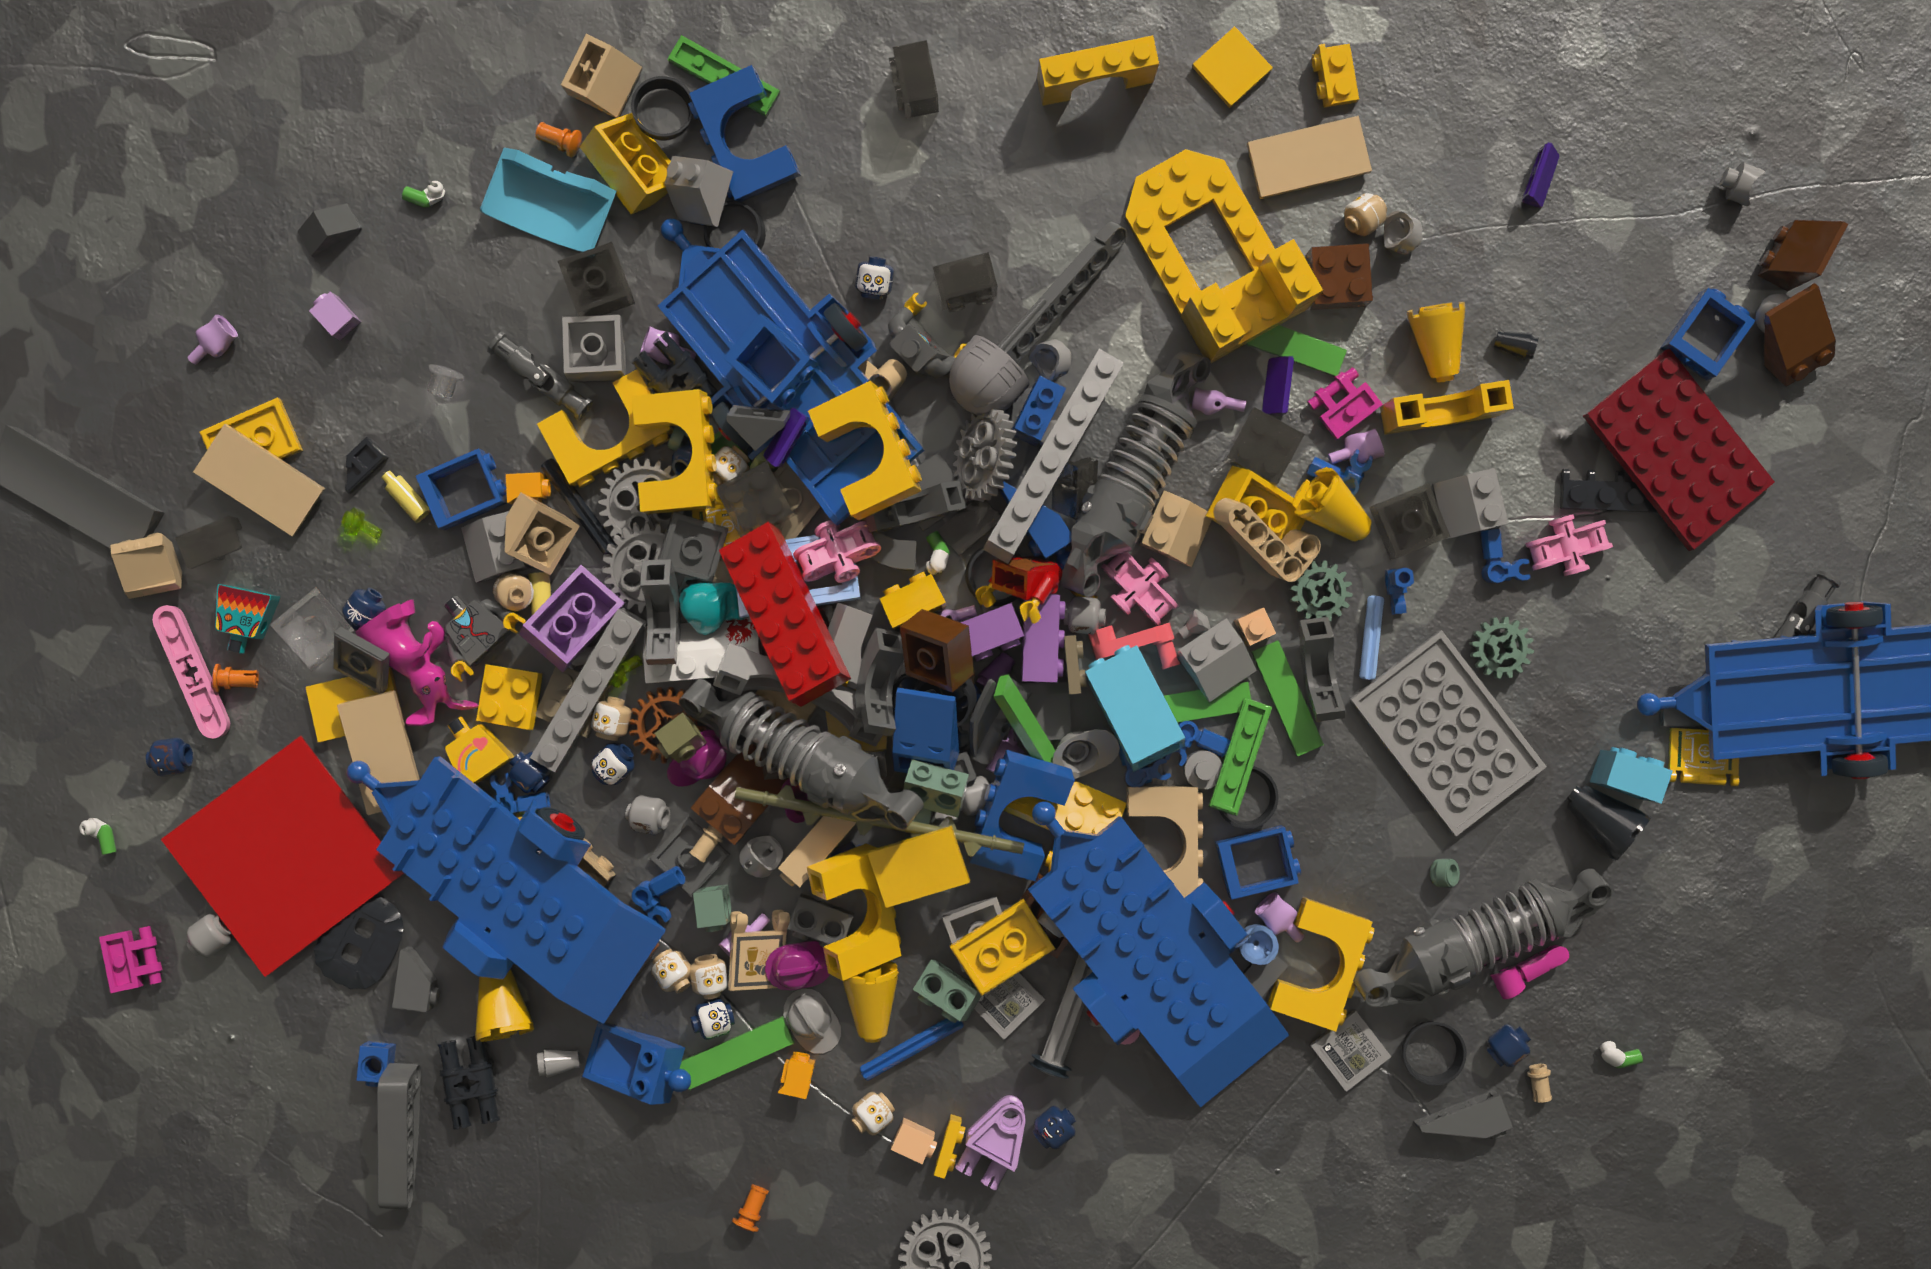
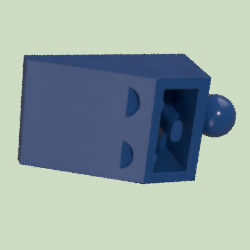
[998,482,1072,570]
[892,688,959,773]
[582,1021,691,1105]

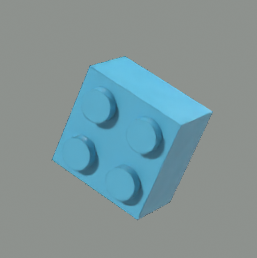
[1590,747,1673,804]

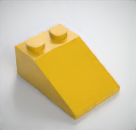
[1206,466,1305,550]
[880,572,947,630]

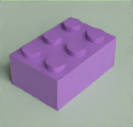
[519,565,624,672]
[1021,595,1065,682]
[961,603,1024,662]

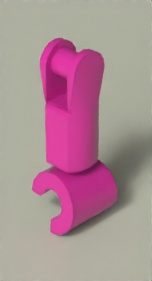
[1491,945,1569,1000]

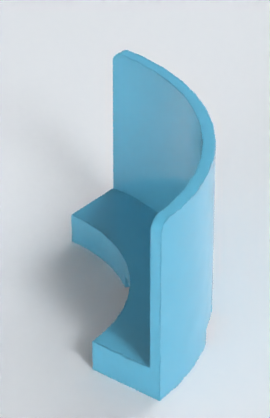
[480,148,617,254]

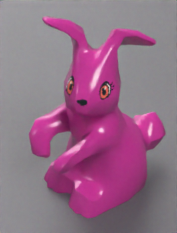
[355,599,479,726]

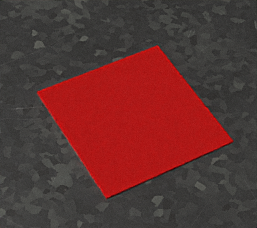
[161,736,404,977]

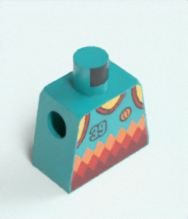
[215,584,280,653]

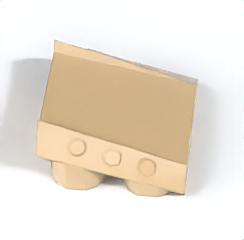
[110,533,182,599]

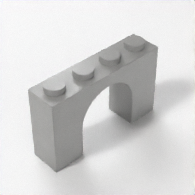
[828,603,932,693]

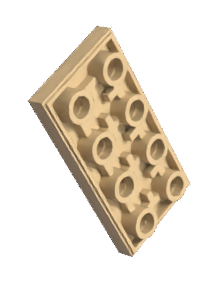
[1247,116,1372,199]
[193,424,325,536]
[337,690,420,815]

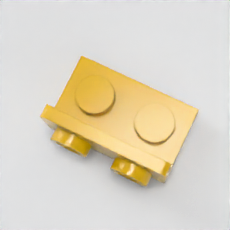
[1312,44,1359,108]

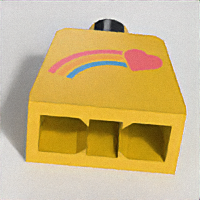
[445,717,514,784]

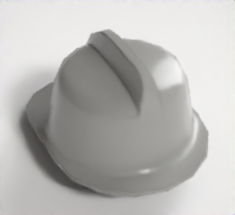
[1052,729,1120,779]
[783,989,841,1054]

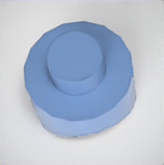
[1238,924,1279,965]

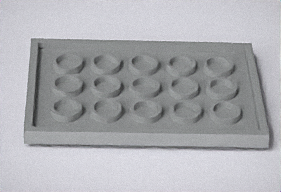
[1349,630,1547,836]

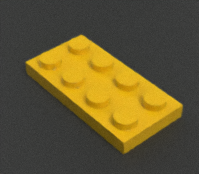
[1003,781,1127,834]

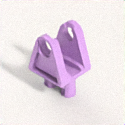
[955,1095,1025,1190]

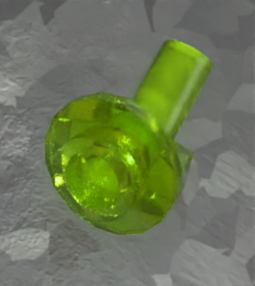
[341,507,383,539]
[608,655,643,688]

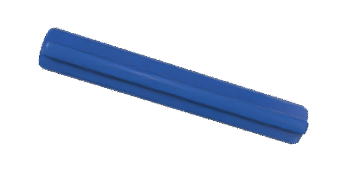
[860,1018,964,1081]

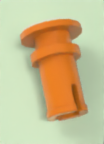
[535,122,582,158]
[212,664,259,692]
[732,1184,769,1232]

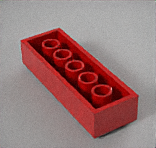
[719,522,851,707]

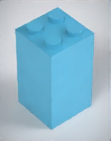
[1085,645,1185,772]

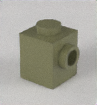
[654,712,707,763]

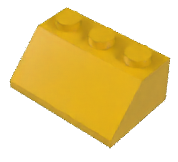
[580,113,671,214]

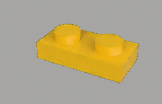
[934,1114,965,1179]

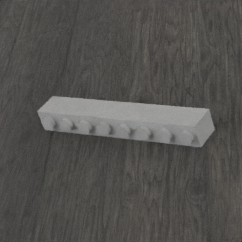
[983,349,1124,564]

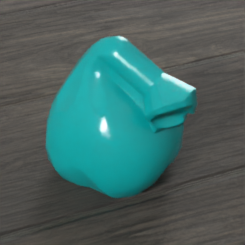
[679,582,745,635]

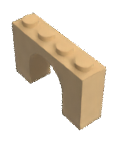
[1126,786,1203,898]

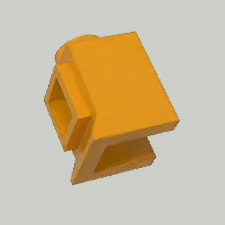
[506,472,551,505]
[778,1052,816,1099]

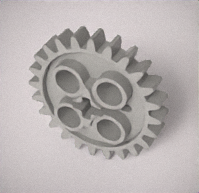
[953,408,1017,502]
[598,458,688,551]
[602,520,695,613]
[898,1209,992,1269]

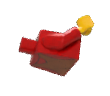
[975,556,1063,624]

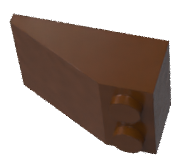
[1758,220,1848,292]
[1764,283,1836,387]
[691,743,788,845]

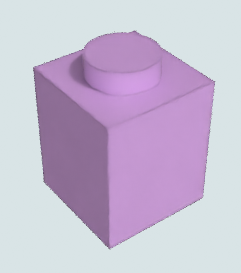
[309,292,361,340]

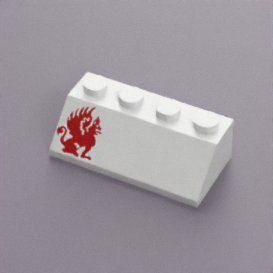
[643,618,762,683]

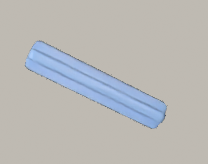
[1359,595,1384,680]

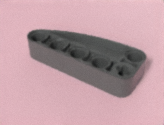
[377,1062,421,1210]

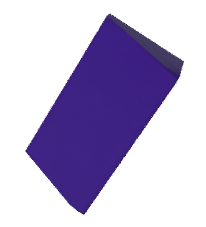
[1522,142,1559,208]
[1262,356,1294,417]
[763,408,810,467]

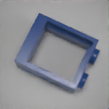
[1660,288,1756,381]
[723,314,819,407]
[1012,376,1066,447]
[416,448,507,530]
[1215,825,1301,900]

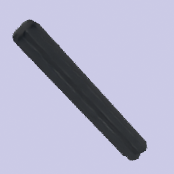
[541,458,616,555]

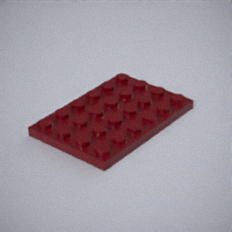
[1583,349,1775,551]

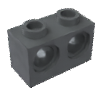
[787,893,855,947]

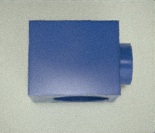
[356,1041,396,1087]

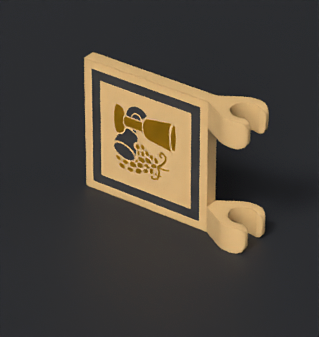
[728,910,790,991]

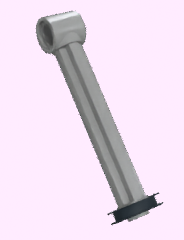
[1029,955,1093,1079]

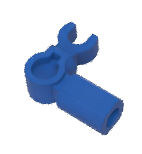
[1306,449,1373,495]
[1480,529,1531,583]
[1385,568,1414,614]
[1164,721,1230,766]
[1118,745,1171,787]
[490,773,551,816]
[632,866,685,924]

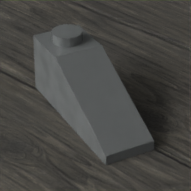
[1414,1090,1513,1139]

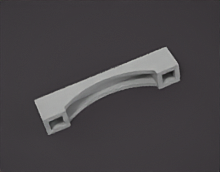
[530,608,647,772]
[713,643,883,746]

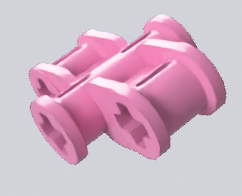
[1525,514,1613,576]
[793,520,881,583]
[1101,552,1178,626]

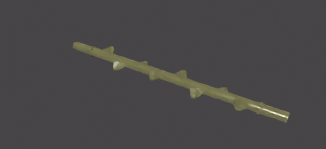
[734,785,1024,857]

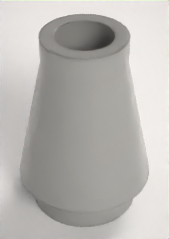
[537,1049,580,1078]

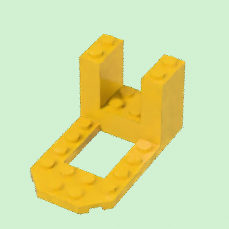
[1125,149,1323,363]

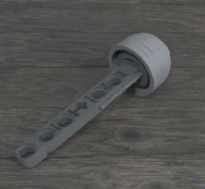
[949,222,1127,415]

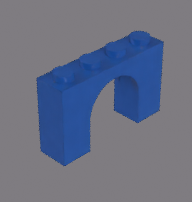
[688,65,801,202]
[965,750,1075,881]

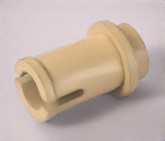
[689,825,723,863]
[1527,1064,1552,1103]

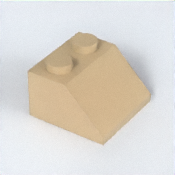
[1139,490,1211,567]
[505,492,580,575]

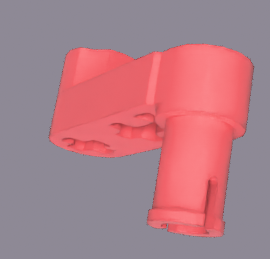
[1088,622,1180,669]

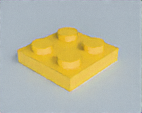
[476,664,543,730]

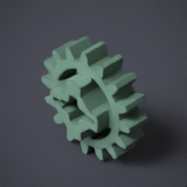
[1289,561,1353,621]
[1469,617,1534,679]

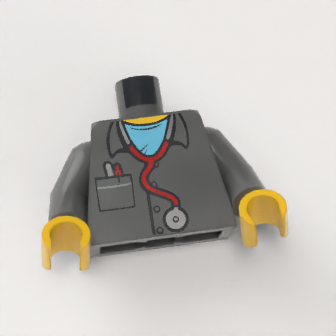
[888,293,966,379]
[444,595,526,682]

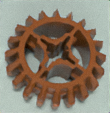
[629,686,707,764]

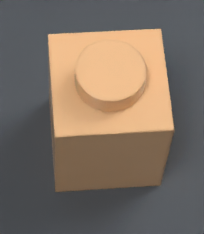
[1234,608,1276,646]
[891,1118,937,1164]

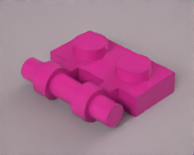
[1307,367,1383,440]
[99,926,163,993]

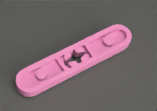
[152,605,230,739]

